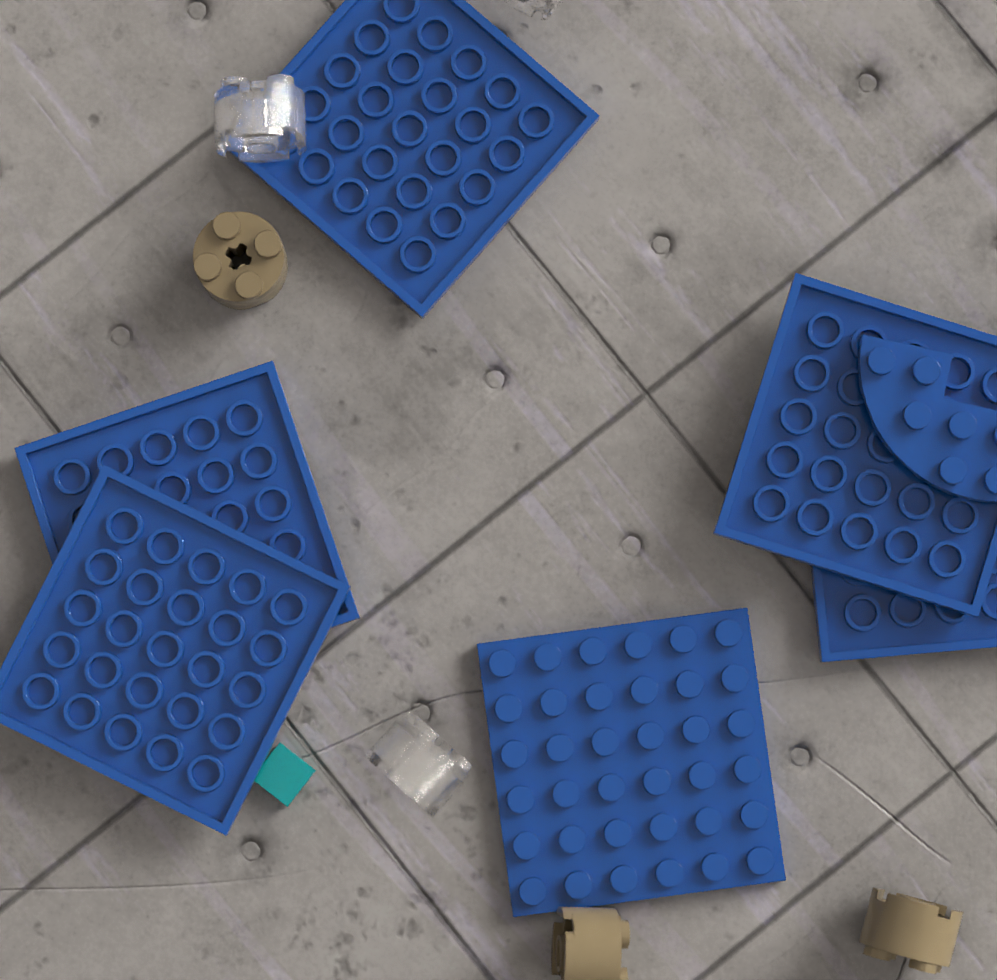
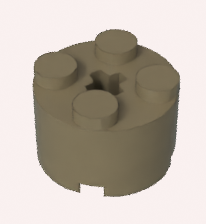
[193,211,288,310]
[859,887,963,974]
[551,906,630,980]

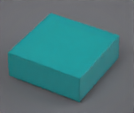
[255,742,317,807]

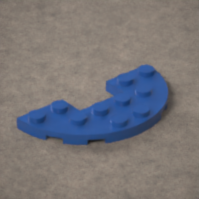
[858,334,997,503]

